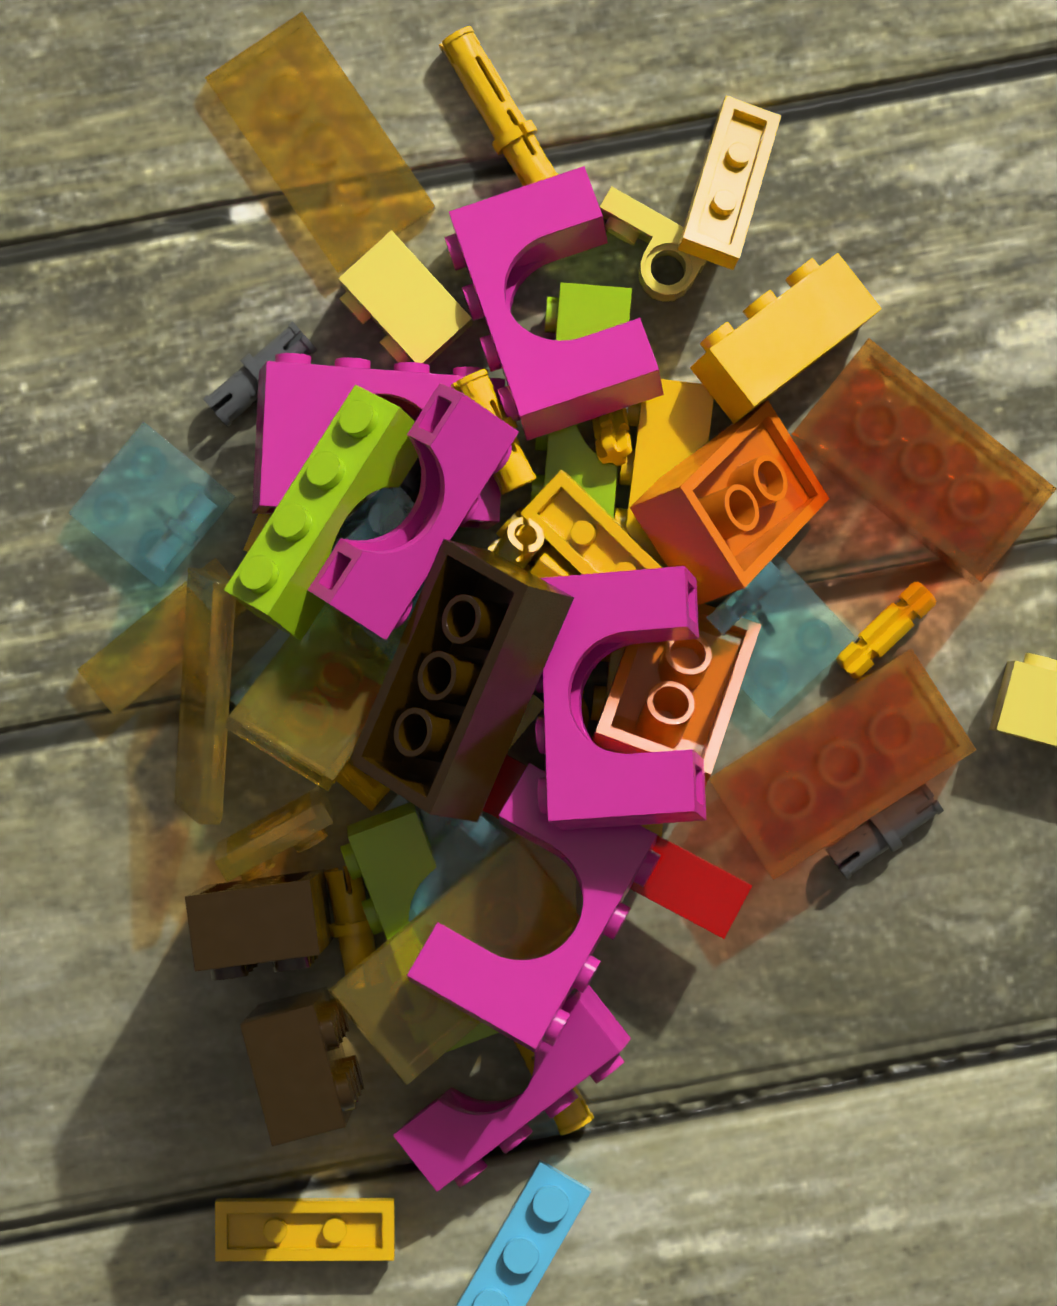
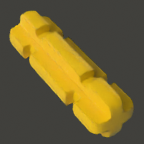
[592,408,632,466]
[836,581,937,679]

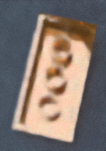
[790,338,1057,585]
[708,648,976,880]

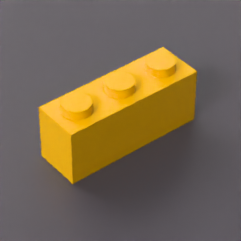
[690,253,882,424]

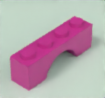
[308,383,519,640]
[393,985,631,1192]

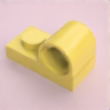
[600,186,707,302]

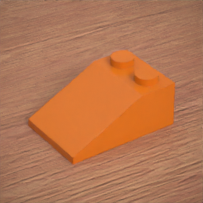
[629,400,830,606]
[592,604,761,787]

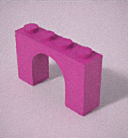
[444,166,664,441]
[252,353,505,529]
[535,566,707,830]
[407,763,661,1053]

